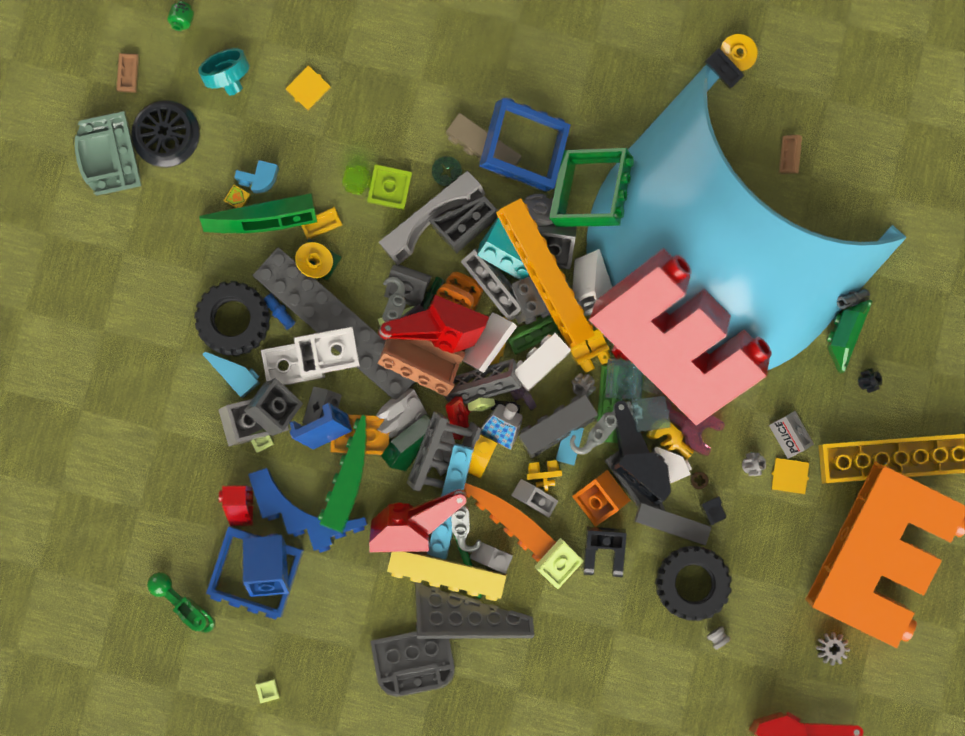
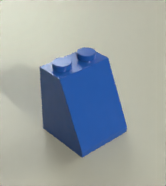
[243,534,289,597]

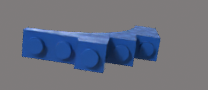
[248,468,368,553]

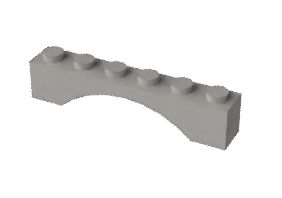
[379,171,486,266]

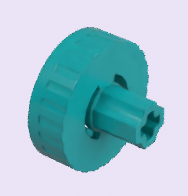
[198,48,250,95]

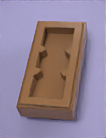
[117,53,139,93]
[779,135,802,174]

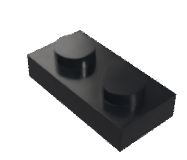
[704,48,744,89]

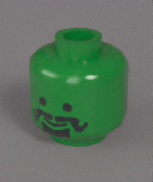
[167,1,194,31]

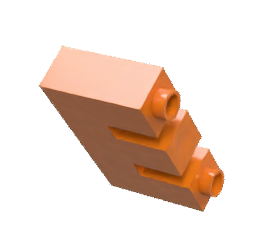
[805,461,965,648]

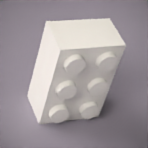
[515,333,571,392]

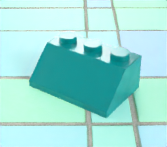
[477,218,548,280]

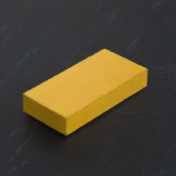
[301,207,342,240]

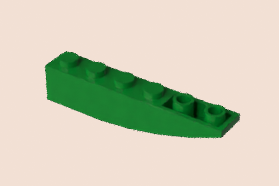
[199,193,317,233]
[318,415,367,534]

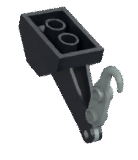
[570,401,671,506]

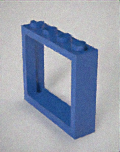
[479,98,571,192]
[206,527,304,620]

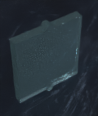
[631,396,671,432]

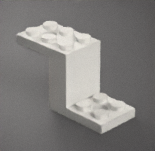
[261,327,360,385]

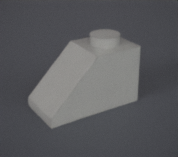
[511,479,558,517]
[470,542,513,574]

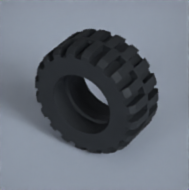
[194,281,271,356]
[655,546,732,621]

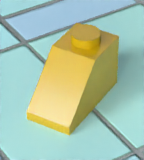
[468,435,497,479]

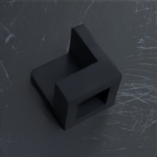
[700,497,726,526]

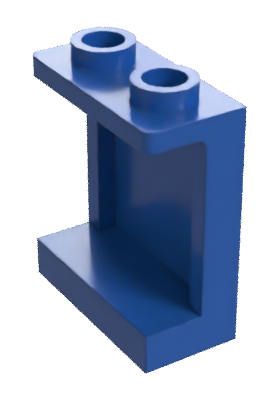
[290,403,352,450]

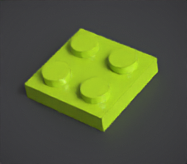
[367,165,412,210]

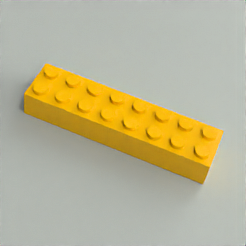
[818,434,965,484]

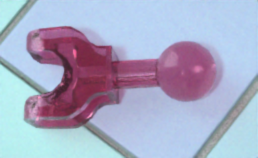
[647,396,725,456]

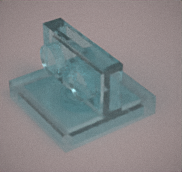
[605,359,643,401]

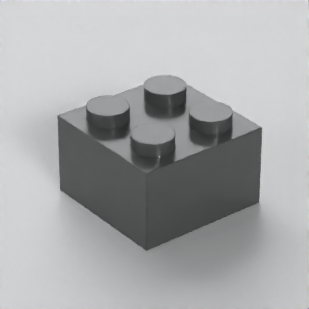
[244,378,303,436]

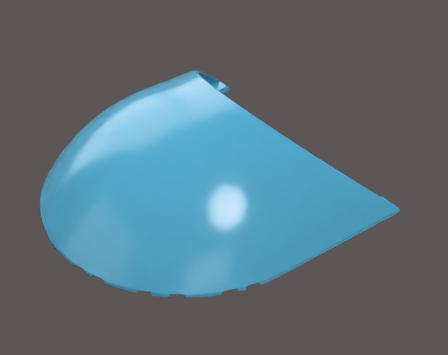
[586,65,907,370]

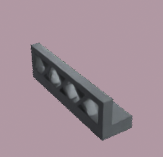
[443,359,521,404]

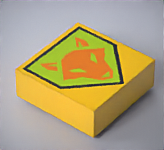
[224,185,251,208]

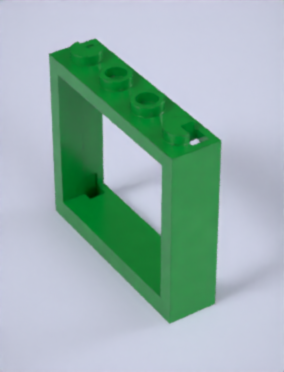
[549,148,634,227]

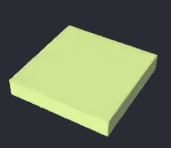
[534,538,584,589]

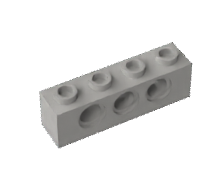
[461,249,522,321]

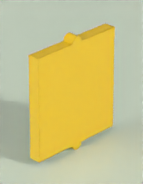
[286,66,331,110]
[771,458,809,494]

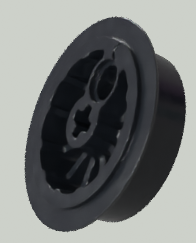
[131,100,200,167]

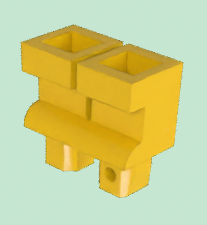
[570,329,611,373]

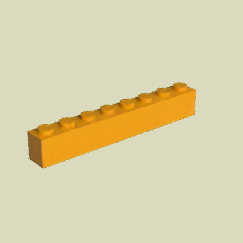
[496,199,595,348]

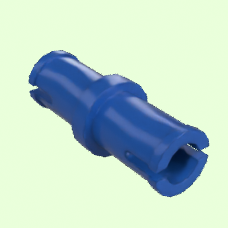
[264,293,296,330]

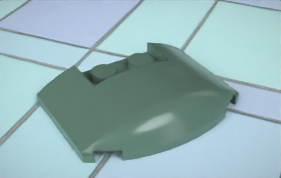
[75,111,142,196]

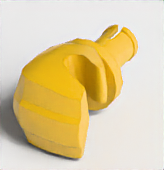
[646,419,694,459]

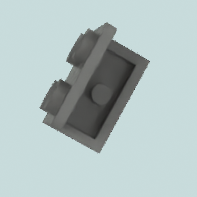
[511,277,551,325]

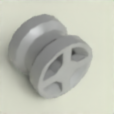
[706,626,731,650]

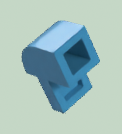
[234,160,279,193]

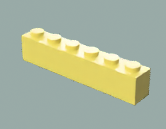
[387,551,507,601]

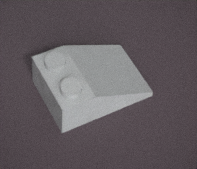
[219,399,289,447]

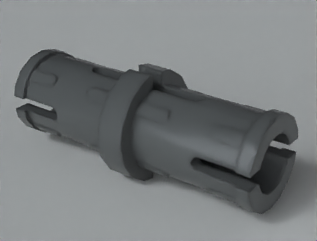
[837,289,870,309]

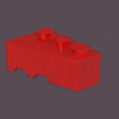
[219,486,253,526]

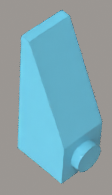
[203,352,260,398]

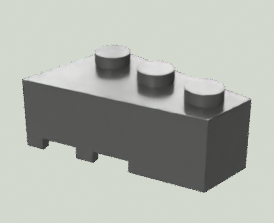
[429,196,498,254]

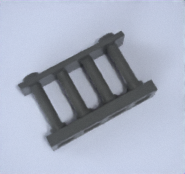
[407,411,481,491]

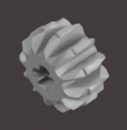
[816,632,850,666]

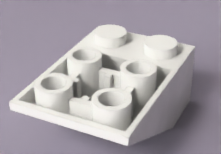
[572,249,612,316]

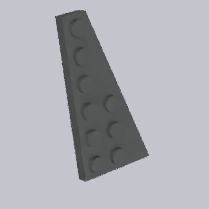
[415,582,534,639]

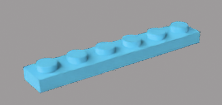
[427,443,474,560]

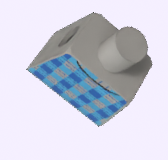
[480,403,523,450]

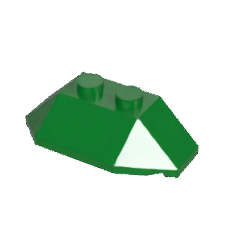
[826,299,873,373]

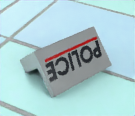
[769,411,814,458]

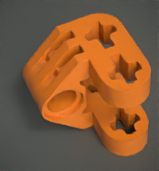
[436,271,483,311]

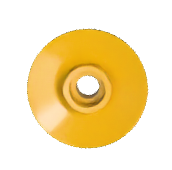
[721,34,758,71]
[295,242,333,278]

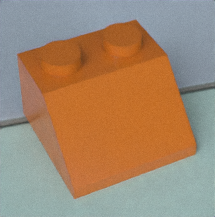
[572,470,631,527]

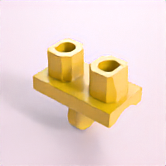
[526,460,562,492]

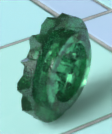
[432,156,462,187]

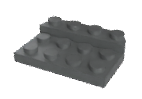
[370,631,455,697]

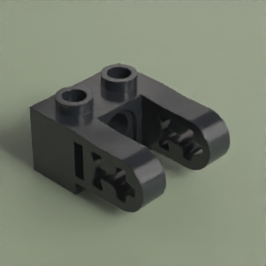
[583,526,627,578]

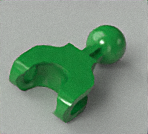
[147,572,215,633]

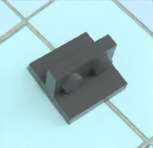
[384,264,432,306]

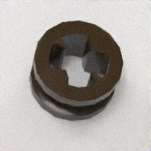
[690,472,708,489]

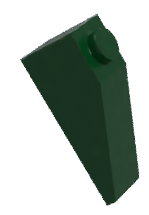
[381,414,431,471]

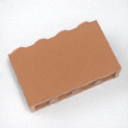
[377,339,466,397]

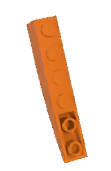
[464,483,556,562]

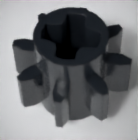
[858,368,882,393]

